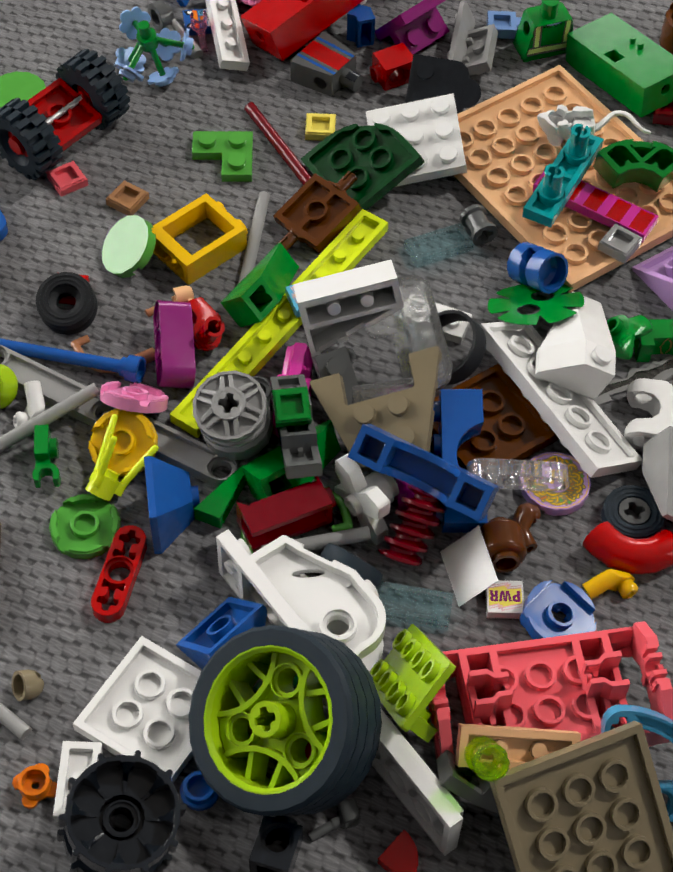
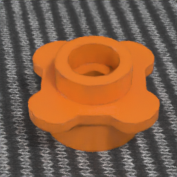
[12,763,57,809]

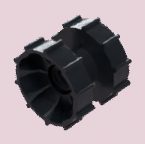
[57,750,187,872]

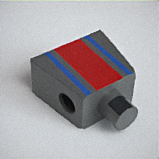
[290,31,363,96]

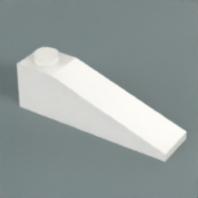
[535,292,616,400]

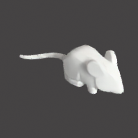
[537,105,651,147]

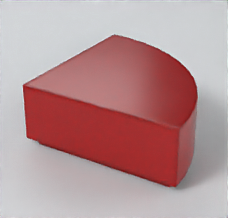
[377,830,418,872]

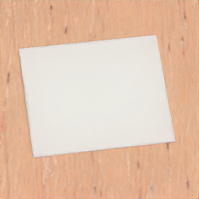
[440,526,499,607]

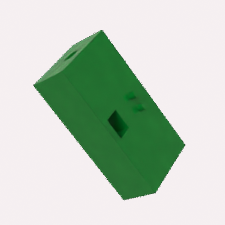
[566,12,673,118]

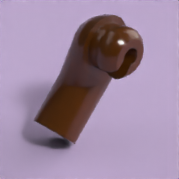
[512,502,541,553]

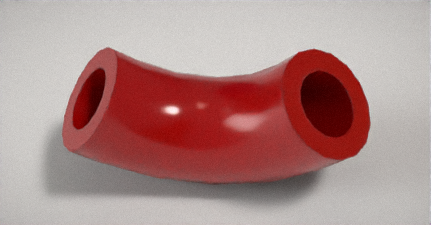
[583,521,673,574]

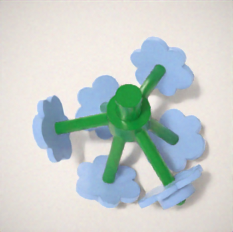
[114,6,195,87]

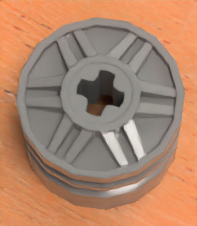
[193,370,274,461]

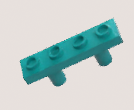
[522,124,604,228]

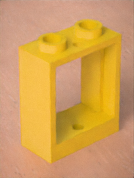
[152,193,248,285]

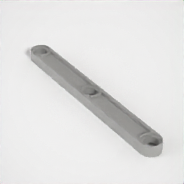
[0,345,237,488]

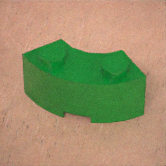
[593,139,673,192]

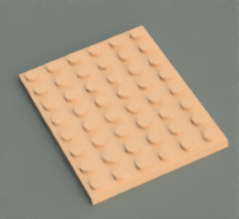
[454,65,673,293]

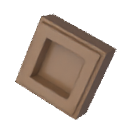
[106,180,149,216]

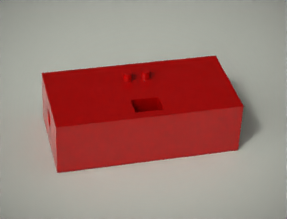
[240,0,364,61]

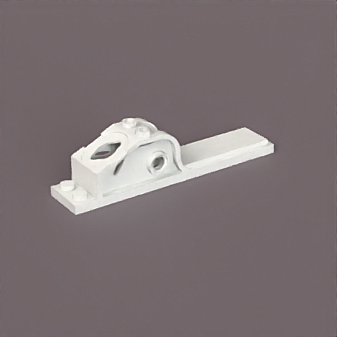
[216,529,464,856]

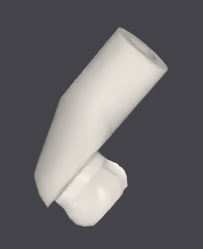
[13,380,45,428]

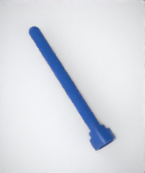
[0,338,146,383]

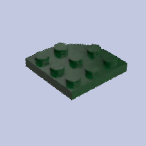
[301,123,425,220]

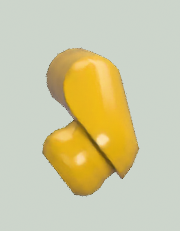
[582,569,638,600]

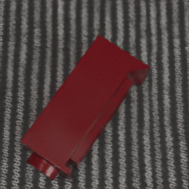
[236,476,336,553]

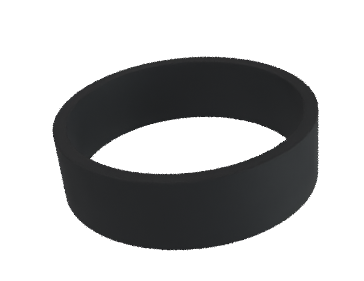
[412,310,486,385]

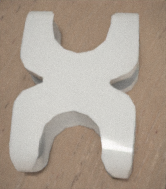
[624,378,673,450]

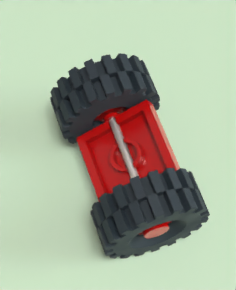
[0,49,130,180]

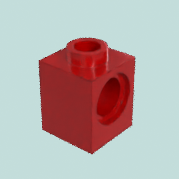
[370,43,413,91]

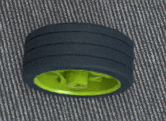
[188,625,382,816]

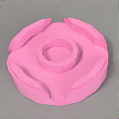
[99,381,169,413]

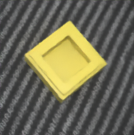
[305,113,336,141]

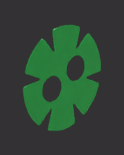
[488,284,584,325]

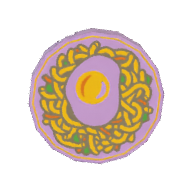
[520,452,591,516]

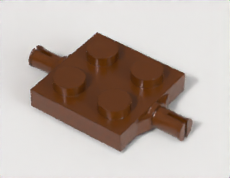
[273,171,362,253]

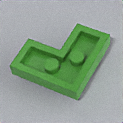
[192,131,253,182]

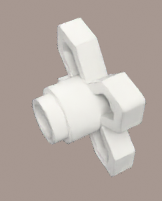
[334,453,399,545]

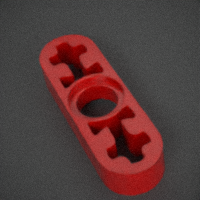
[91,525,147,623]

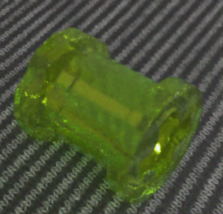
[464,736,510,782]

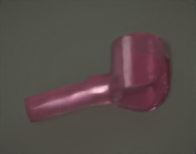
[190,10,209,53]

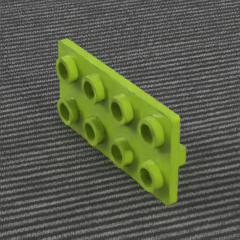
[370,624,456,743]

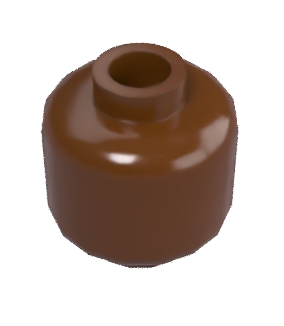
[480,517,527,573]

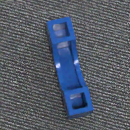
[433,389,488,533]
[348,424,500,521]

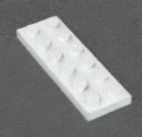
[480,321,643,478]

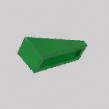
[194,465,247,529]

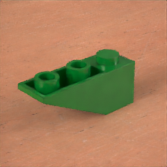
[220,242,299,327]
[242,420,341,501]

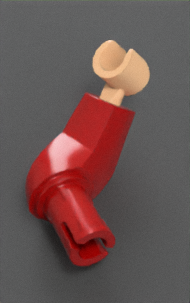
[171,285,225,351]

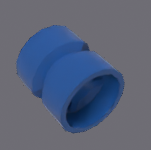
[507,242,568,294]

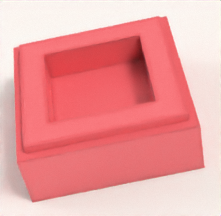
[46,161,88,197]

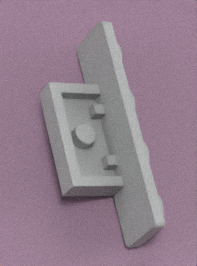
[447,0,498,76]

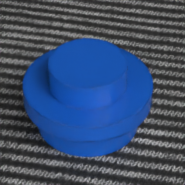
[180,771,219,811]

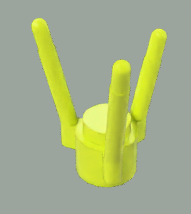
[85,414,159,501]

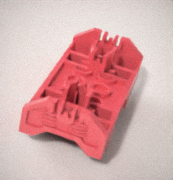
[428,621,673,769]

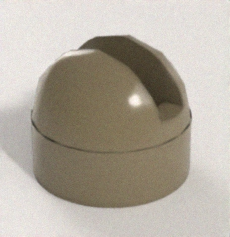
[12,669,44,701]

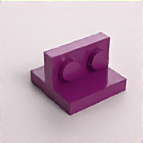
[375,0,450,54]

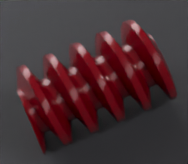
[378,484,447,566]

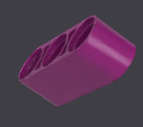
[153,300,196,389]

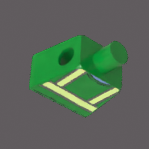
[513,0,573,62]

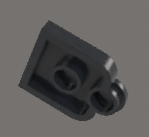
[405,54,481,114]

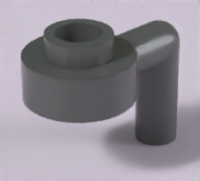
[148,0,174,55]

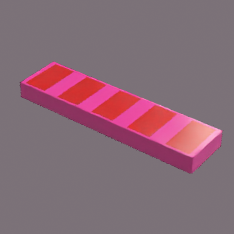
[533,171,659,243]

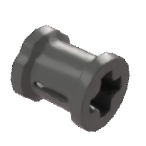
[459,204,498,246]

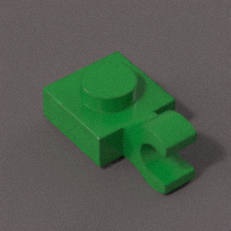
[32,424,61,488]

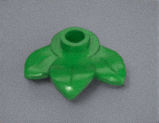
[607,315,653,360]

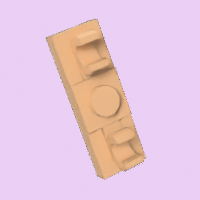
[455,723,581,770]

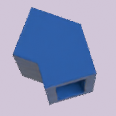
[347,4,375,48]

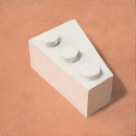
[293,260,404,357]

